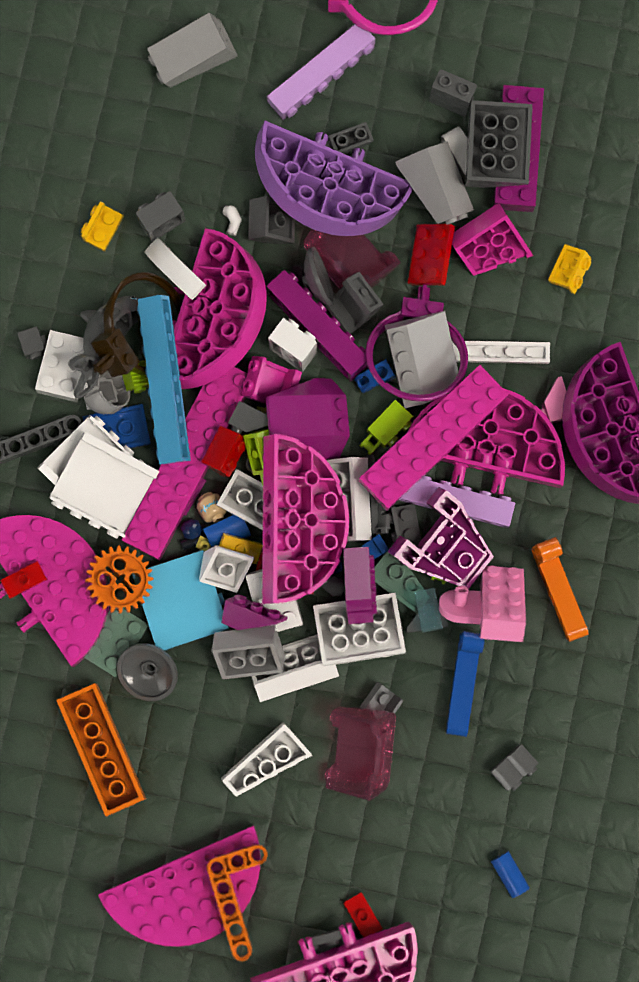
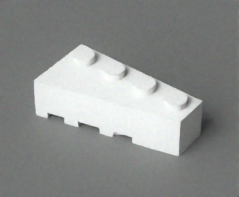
[221,722,312,796]

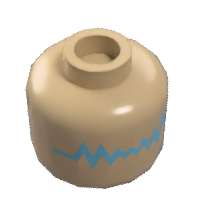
[197,492,227,524]

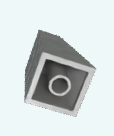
[147,13,238,87]
[395,141,474,225]

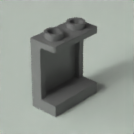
[429,69,477,117]
[324,272,384,334]

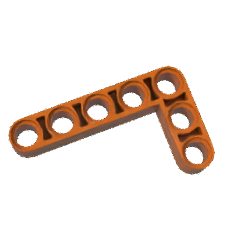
[531,537,589,642]
[207,844,268,961]

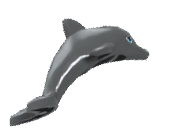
[68,296,140,398]

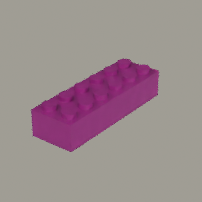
[493,85,544,212]
[266,270,368,382]

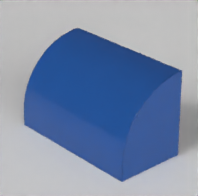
[203,515,251,548]

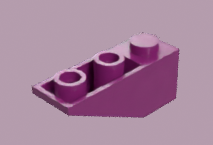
[221,595,288,630]

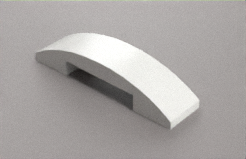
[144,237,206,300]

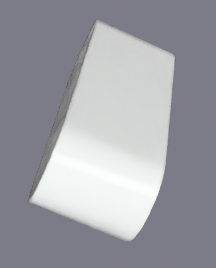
[441,126,468,181]

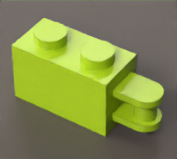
[360,400,413,455]
[243,428,269,485]

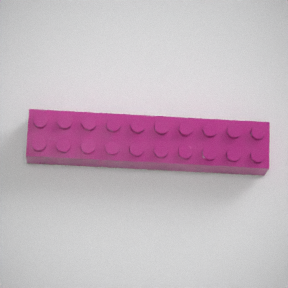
[122,367,247,561]

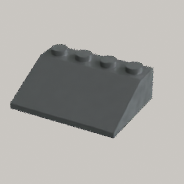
[465,100,533,188]

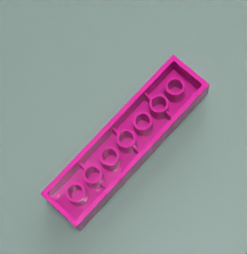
[359,365,509,510]

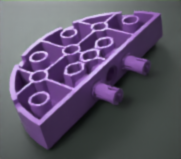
[255,121,413,236]

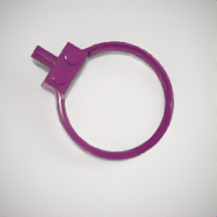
[366,285,468,401]

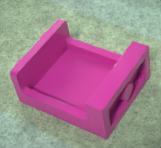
[241,356,302,405]

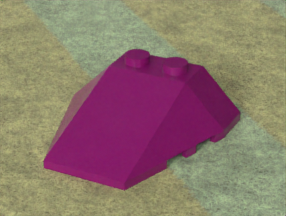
[266,378,350,460]

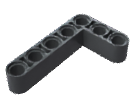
[0,415,82,465]

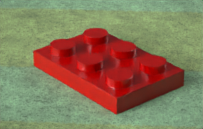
[408,224,455,285]

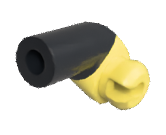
[180,535,211,551]

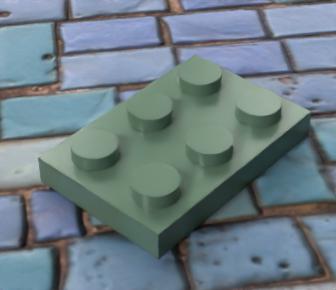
[84,608,149,678]

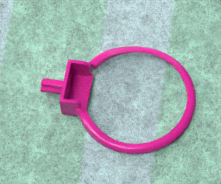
[328,0,438,35]

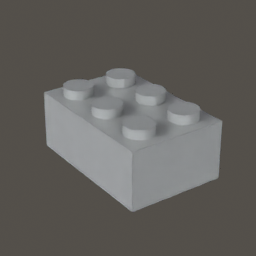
[212,626,285,679]

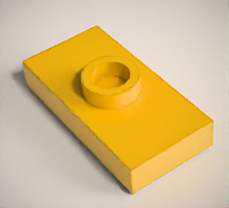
[219,533,263,564]

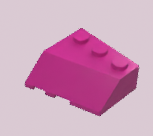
[452,203,533,276]

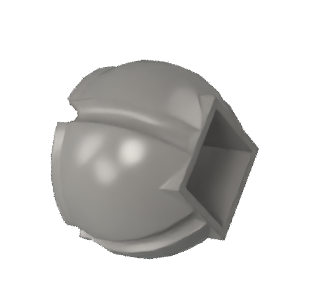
[84,371,130,415]

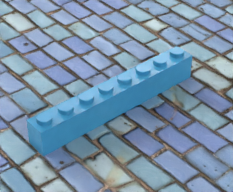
[137,295,191,464]

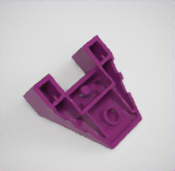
[388,487,494,589]

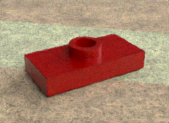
[0,561,48,599]
[343,892,383,937]

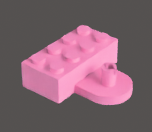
[438,566,526,642]

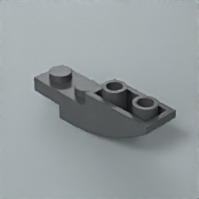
[325,122,374,155]

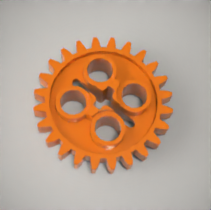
[85,546,154,614]

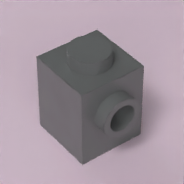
[18,326,47,360]

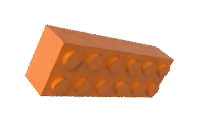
[56,683,146,816]

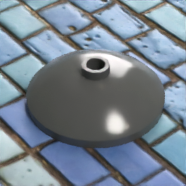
[302,246,335,306]
[117,643,178,701]

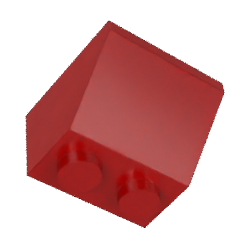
[201,426,246,477]

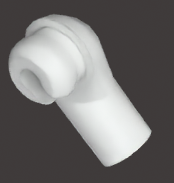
[223,205,241,236]

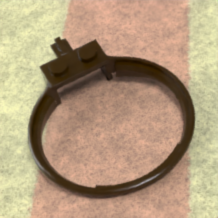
[90,272,183,377]

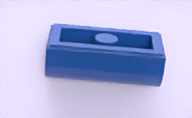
[490,851,530,898]

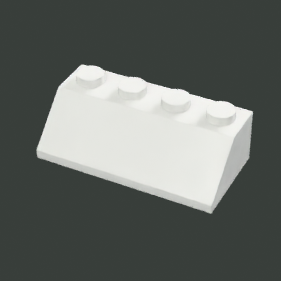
[326,457,372,542]
[216,469,263,530]
[252,635,339,702]

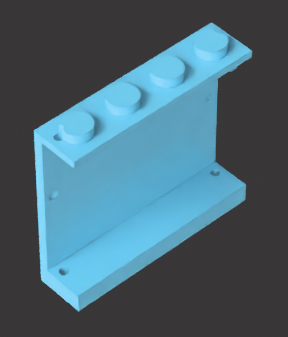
[132,550,230,651]

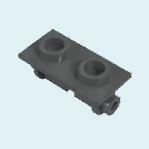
[369,493,391,534]

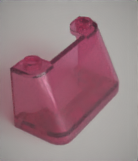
[304,229,401,289]
[325,706,396,801]

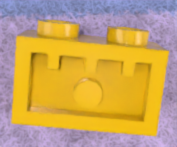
[81,201,124,252]
[548,244,591,294]

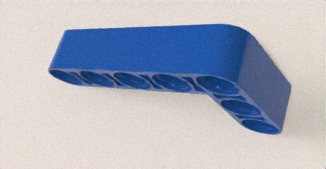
[446,631,485,737]

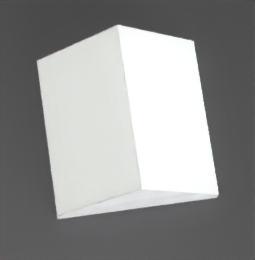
[199,545,254,593]

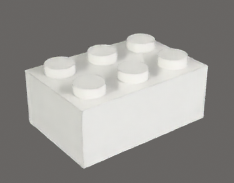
[268,318,317,373]
[35,330,84,403]
[246,569,303,632]

